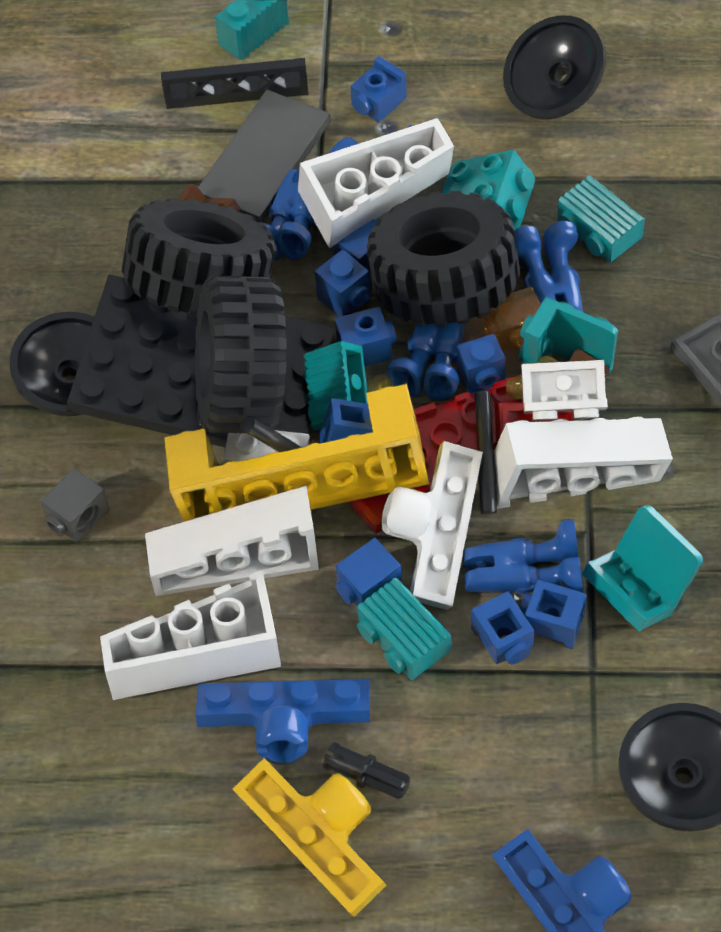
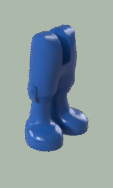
[263,169,314,261]
[514,221,583,312]
[386,322,465,400]
[462,519,583,595]

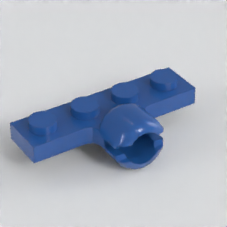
[196,679,370,765]
[492,828,632,932]

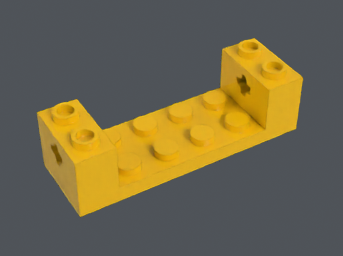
[164,384,429,522]

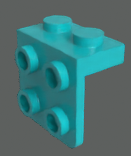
[442,149,536,230]
[518,297,618,376]
[582,505,703,632]

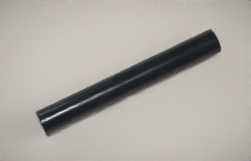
[474,391,497,514]
[242,417,303,453]

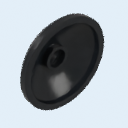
[503,15,606,120]
[10,312,95,416]
[618,703,721,831]

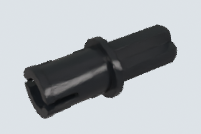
[323,742,410,799]

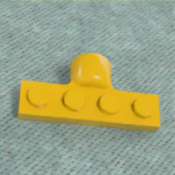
[233,758,386,917]

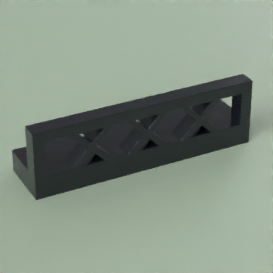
[161,58,309,109]

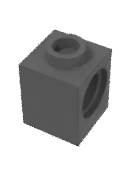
[41,468,110,543]

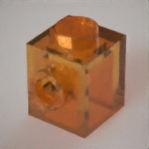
[484,287,541,352]

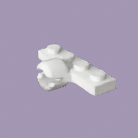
[382,441,483,610]

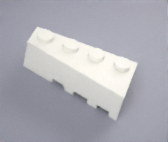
[298,118,454,248]
[494,417,673,509]
[145,486,319,596]
[100,570,281,700]

